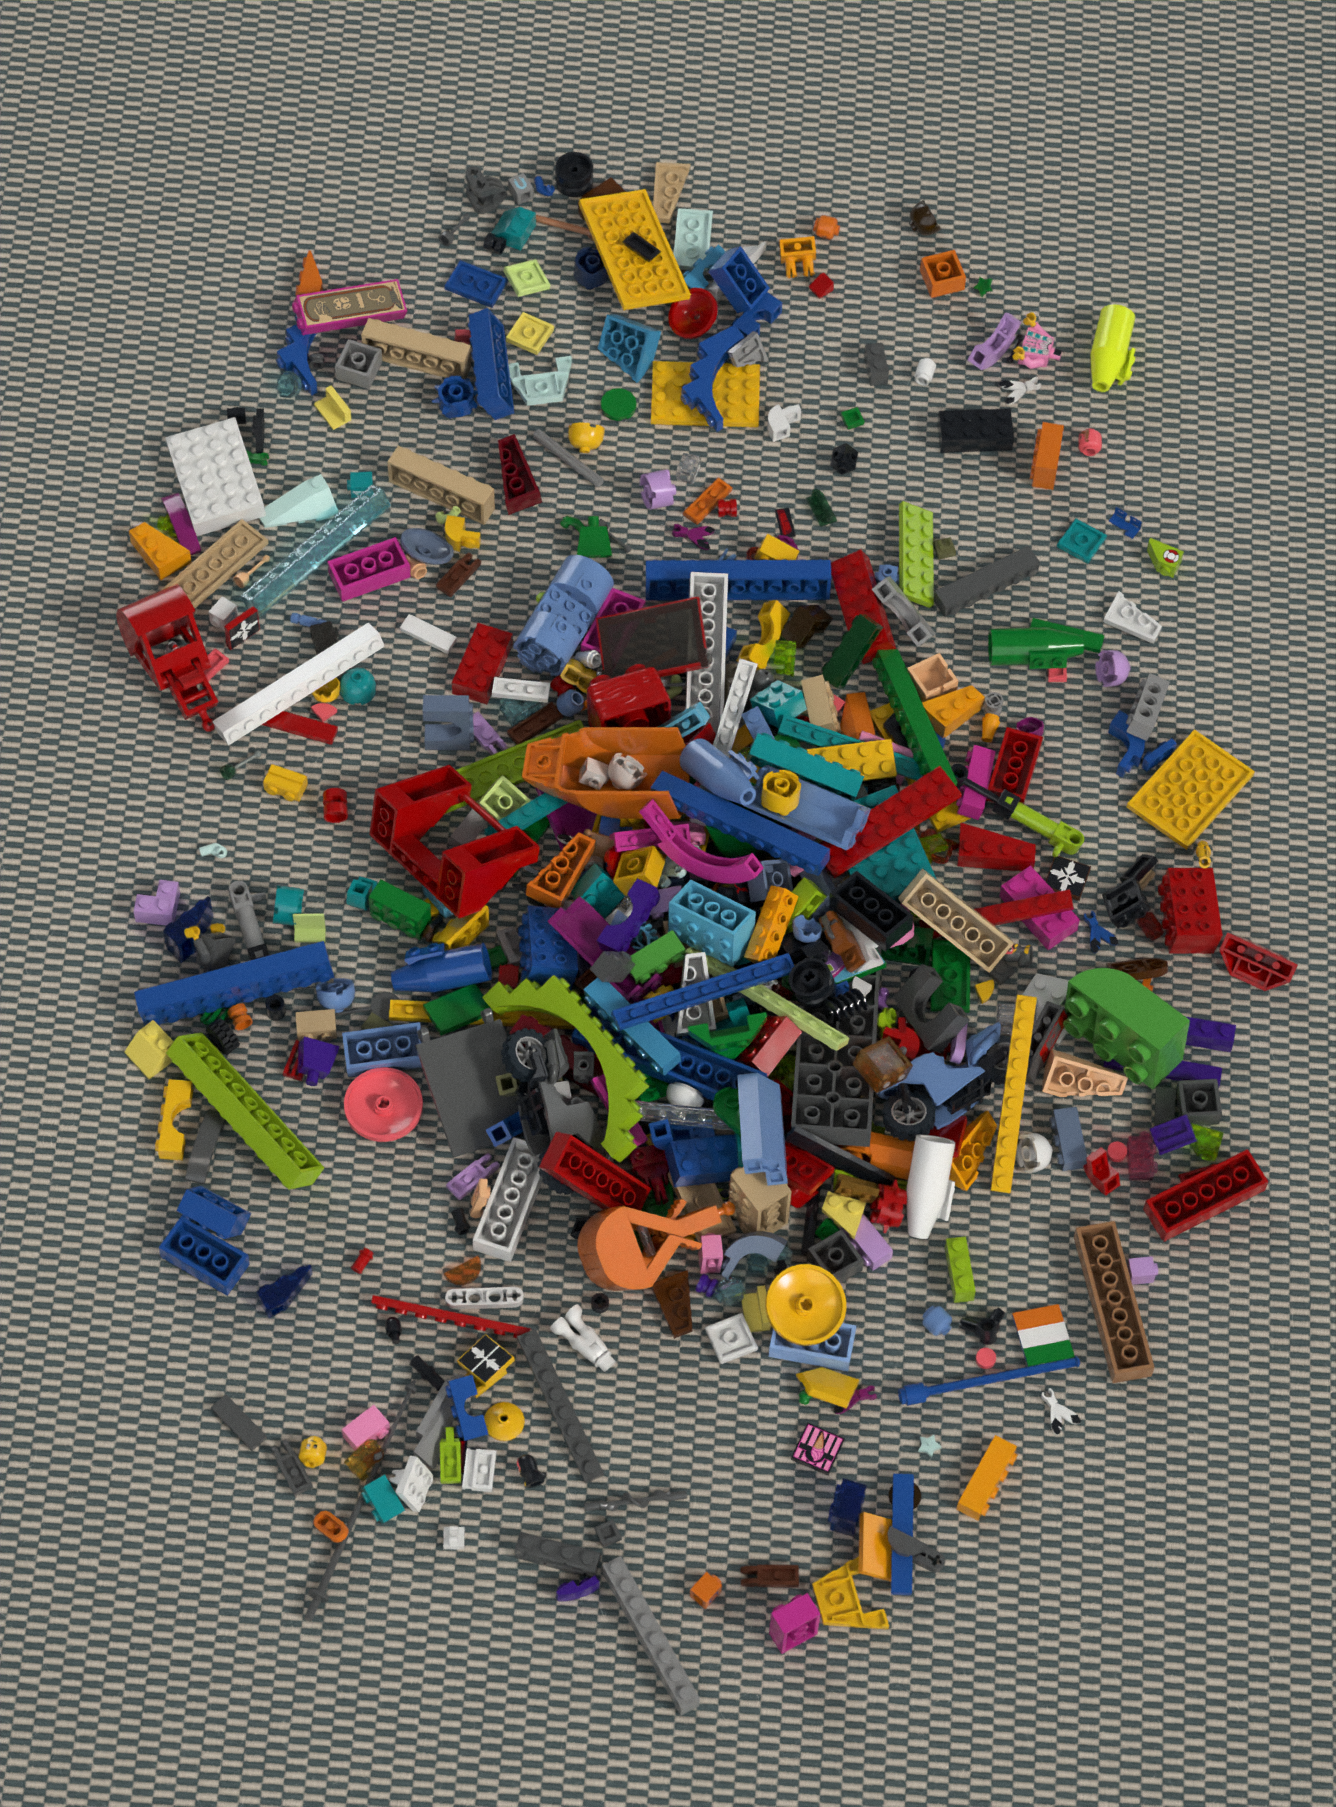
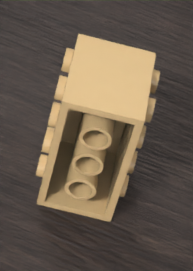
[728,1167,791,1234]

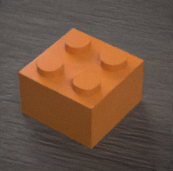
[920,250,966,298]

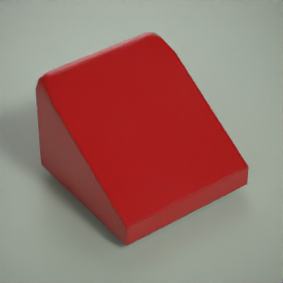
[809,272,834,299]

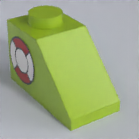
[1147,538,1184,578]

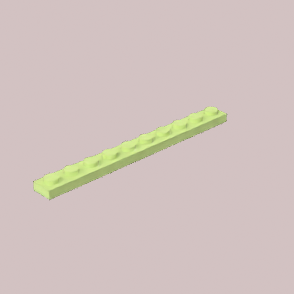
[684,947,849,1051]

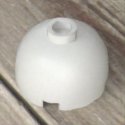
[607,753,647,790]
[1016,1133,1052,1173]

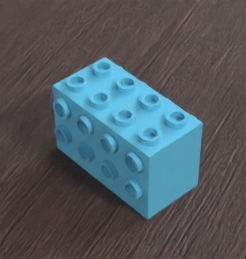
[668,880,756,967]

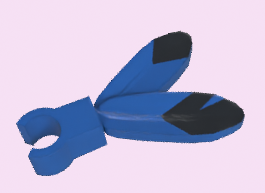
[1083,911,1118,953]

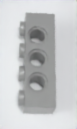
[1126,673,1170,741]

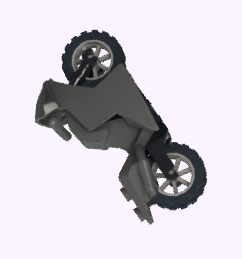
[501,1028,611,1195]

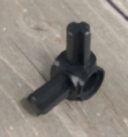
[959,1308,1005,1345]

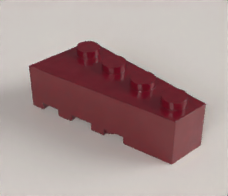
[498,434,542,515]

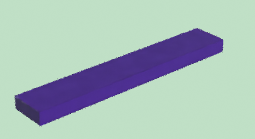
[1103,1059,1222,1088]

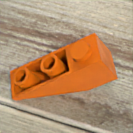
[295,250,323,295]

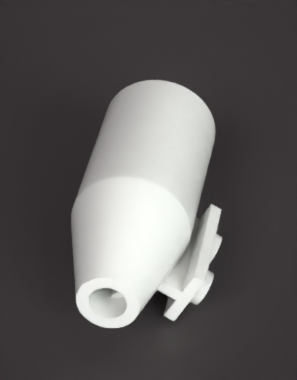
[906,1135,955,1239]

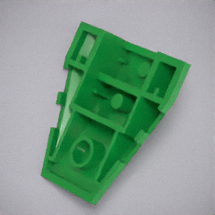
[688,1012,767,1059]

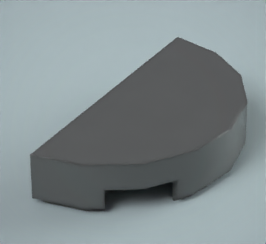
[887,1526,927,1557]

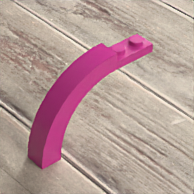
[639,799,764,884]

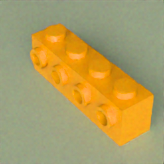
[744,885,799,964]

